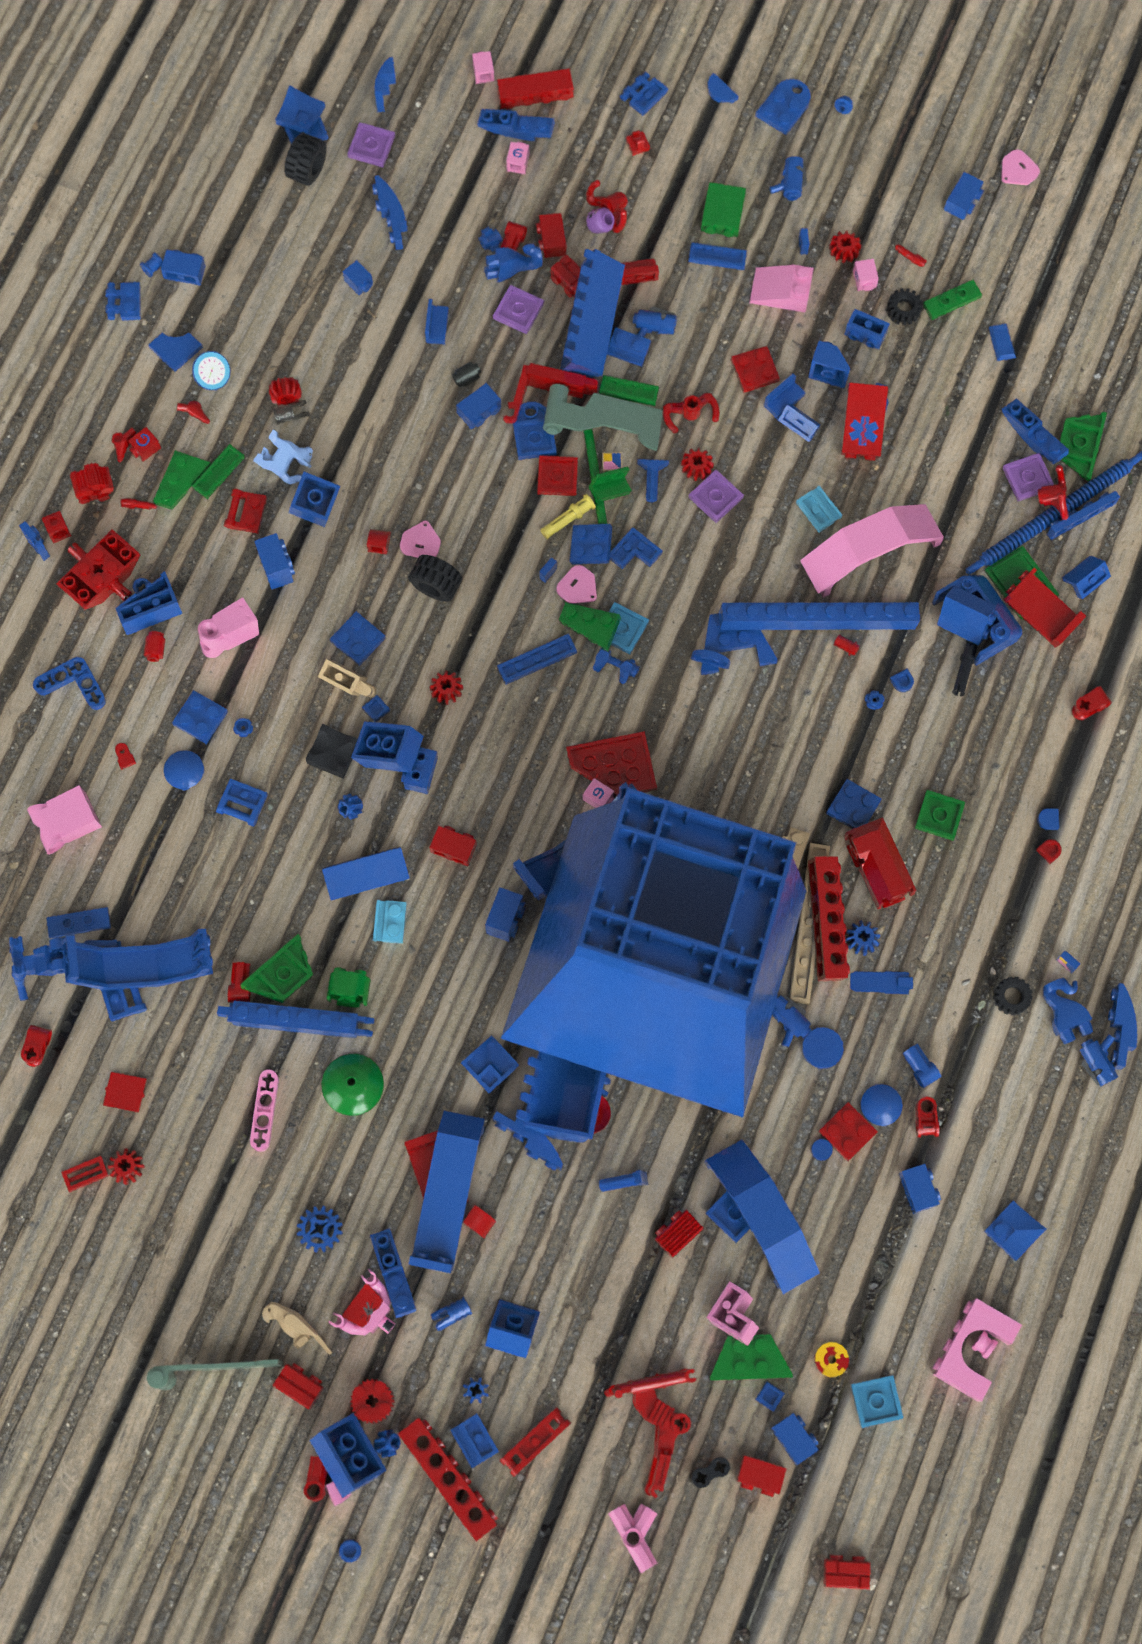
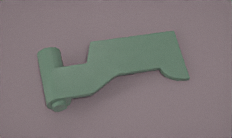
[543,384,663,451]
[147,1359,284,1391]

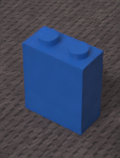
[937,586,997,645]

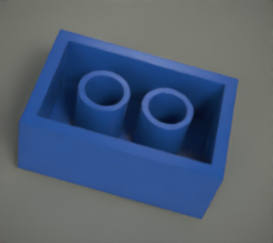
[351,721,424,773]
[310,1413,387,1498]

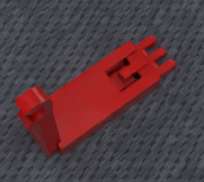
[503,363,598,424]

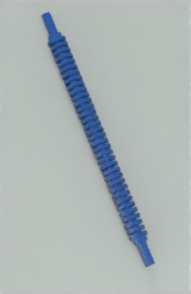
[965,451,1142,575]

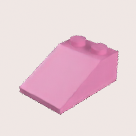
[750,265,814,312]

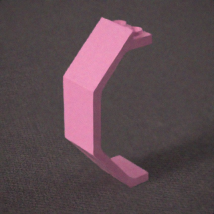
[800,504,944,597]

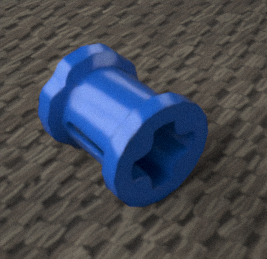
[140,252,163,278]

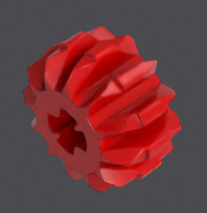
[829,230,861,264]
[268,377,302,406]
[681,447,714,482]
[429,670,464,705]
[108,1148,145,1185]

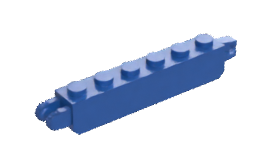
[217,1001,375,1038]

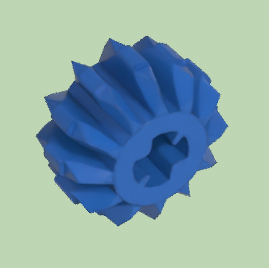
[845,920,881,956]

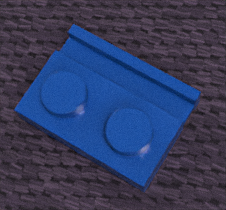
[607,327,652,368]
[19,521,50,561]
[450,1414,499,1469]

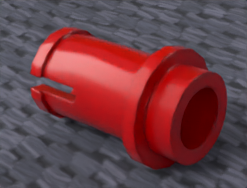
[833,634,860,656]

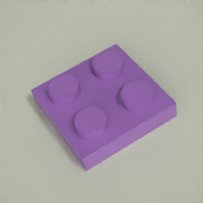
[347,122,395,167]
[493,285,544,334]
[1002,453,1054,502]
[688,470,744,523]

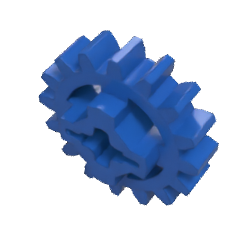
[297,1206,343,1253]

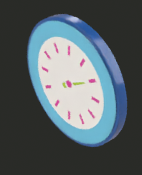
[192,351,230,390]

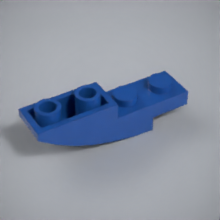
[477,109,555,141]
[372,175,407,250]
[1002,398,1069,465]
[1108,983,1137,1070]
[493,1112,563,1171]
[370,1228,417,1318]

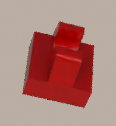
[626,130,650,156]

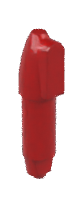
[895,244,927,267]
[120,498,157,510]

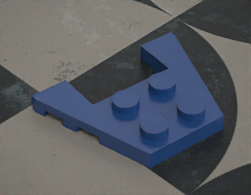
[701,613,777,675]

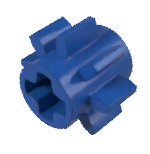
[479,227,502,252]
[338,794,363,820]
[463,1378,489,1404]
[374,1429,401,1458]

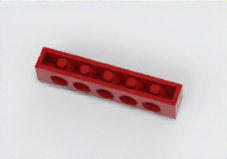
[808,856,850,981]
[398,1417,498,1542]

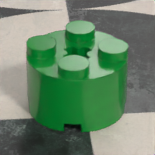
[326,967,371,1008]

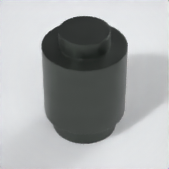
[452,361,481,388]

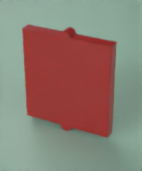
[103,1072,147,1113]

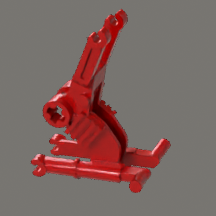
[604,1368,696,1498]

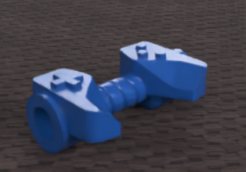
[593,648,640,684]

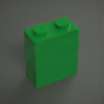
[701,182,746,237]

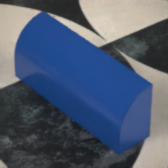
[322,846,410,901]

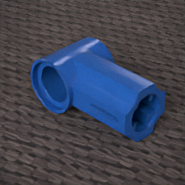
[902,1044,941,1088]

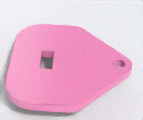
[1001,150,1040,185]
[400,521,441,558]
[557,565,597,604]

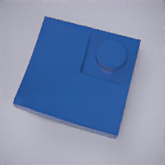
[275,85,326,135]
[461,1035,520,1094]
[984,1201,1047,1261]

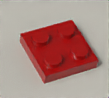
[731,346,780,393]
[537,456,578,496]
[818,1102,878,1162]

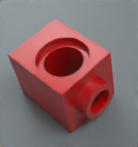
[42,511,71,544]

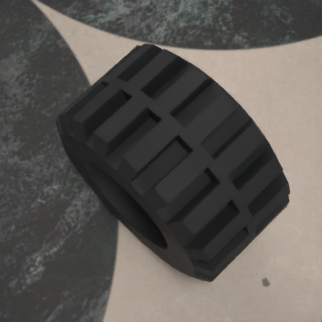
[285,132,327,186]
[408,555,463,602]

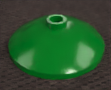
[321,1054,384,1116]

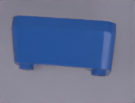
[932,575,1022,666]

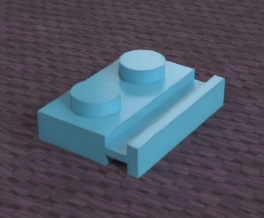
[796,486,842,533]
[373,900,407,944]

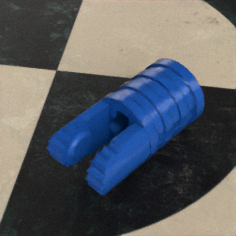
[430,1297,473,1331]

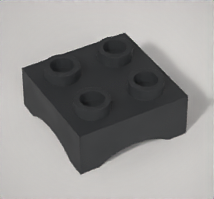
[306,724,358,779]

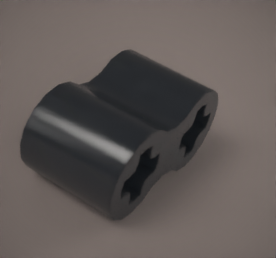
[691,1457,730,1488]

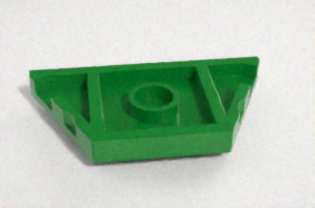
[1060,412,1107,481]
[240,934,313,1003]
[710,1334,793,1381]

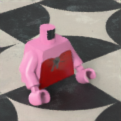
[329,1269,396,1336]

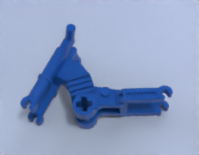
[9,936,122,1001]

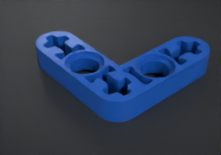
[33,657,106,710]

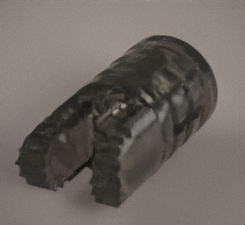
[272,399,310,425]

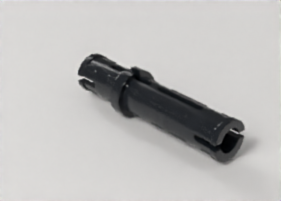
[952,640,978,697]

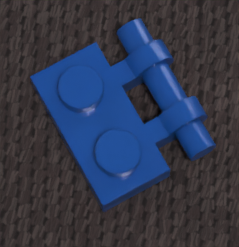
[620,72,668,116]
[106,282,141,321]

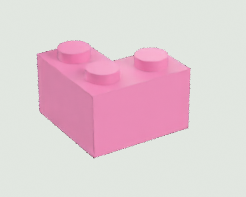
[706,1281,759,1346]

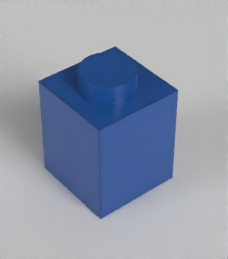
[342,260,373,295]

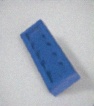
[688,242,747,270]
[46,907,111,939]

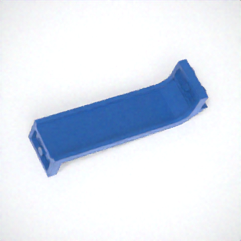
[408,1111,485,1273]

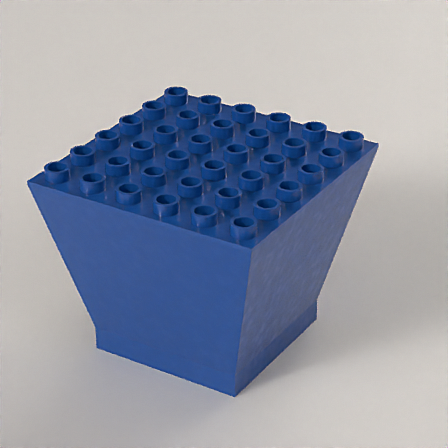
[501,788,807,1118]

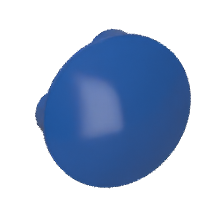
[164,750,205,791]
[860,1084,903,1126]

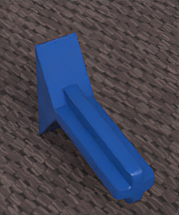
[637,459,669,503]
[599,1170,649,1192]

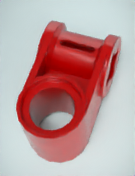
[1072,686,1112,720]
[21,1024,52,1067]
[915,1096,939,1138]

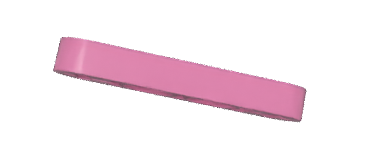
[250,1070,279,1152]

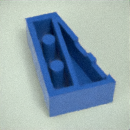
[115,571,183,635]

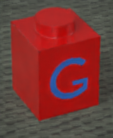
[128,427,161,462]

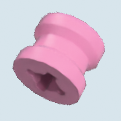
[971,1331,998,1359]

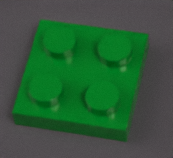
[914,790,966,841]

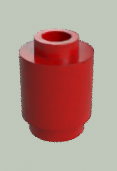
[144,631,166,662]

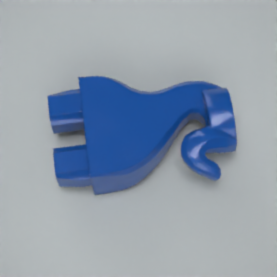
[484,243,543,283]
[1043,978,1093,1045]

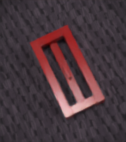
[61,1156,109,1192]

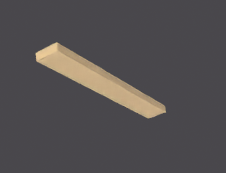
[789,843,830,1005]

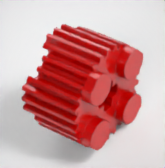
[70,463,114,504]
[350,1379,395,1424]

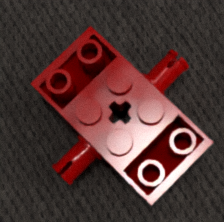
[56,529,141,610]

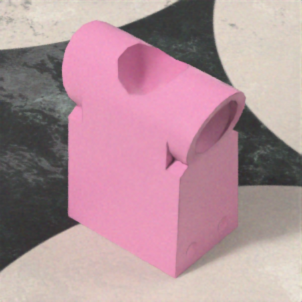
[198,597,259,658]
[27,785,102,854]

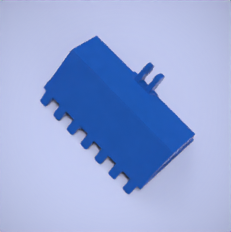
[560,249,625,378]
[516,1051,611,1143]

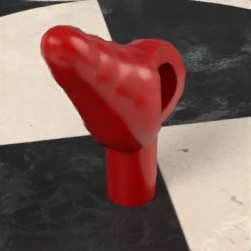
[176,400,210,424]
[112,427,137,463]

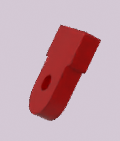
[115,743,136,770]

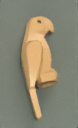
[262,1302,332,1355]

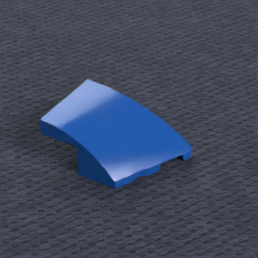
[375,57,396,113]

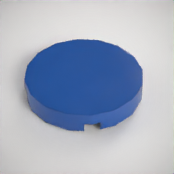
[802,1027,844,1069]

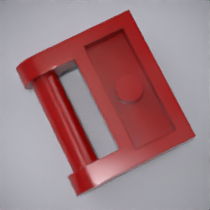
[224,489,267,534]

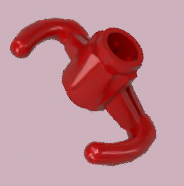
[586,180,628,233]
[663,393,720,433]
[1038,465,1069,520]

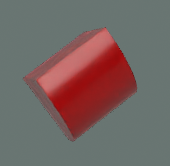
[366,529,391,554]
[463,1205,496,1239]

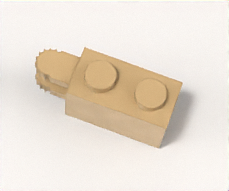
[318,659,377,697]

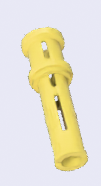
[540,494,596,539]

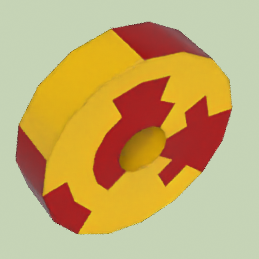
[814,1342,849,1377]

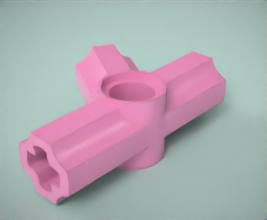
[608,1504,657,1573]

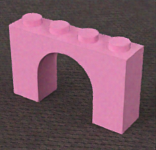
[933,1298,1022,1402]

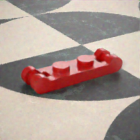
[499,1407,571,1477]

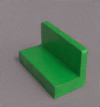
[588,466,632,503]

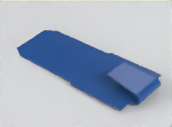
[850,971,913,994]

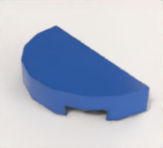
[707,72,739,103]
[691,650,730,669]

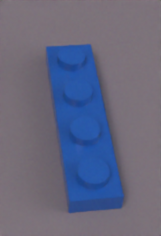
[1047,491,1120,540]
[497,634,577,685]

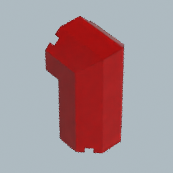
[844,817,917,909]

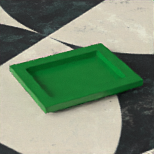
[984,545,1060,620]

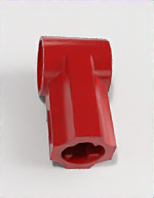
[500,221,527,251]
[228,962,251,1003]
[304,1456,328,1502]

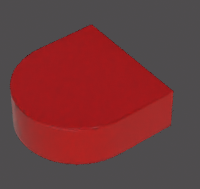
[1036,839,1062,864]

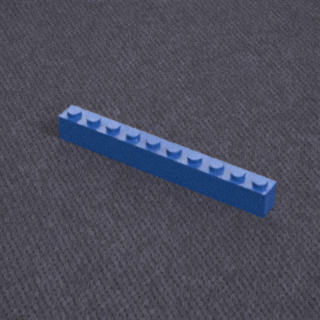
[719,602,920,630]

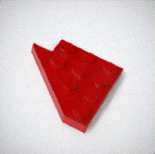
[566,731,657,797]

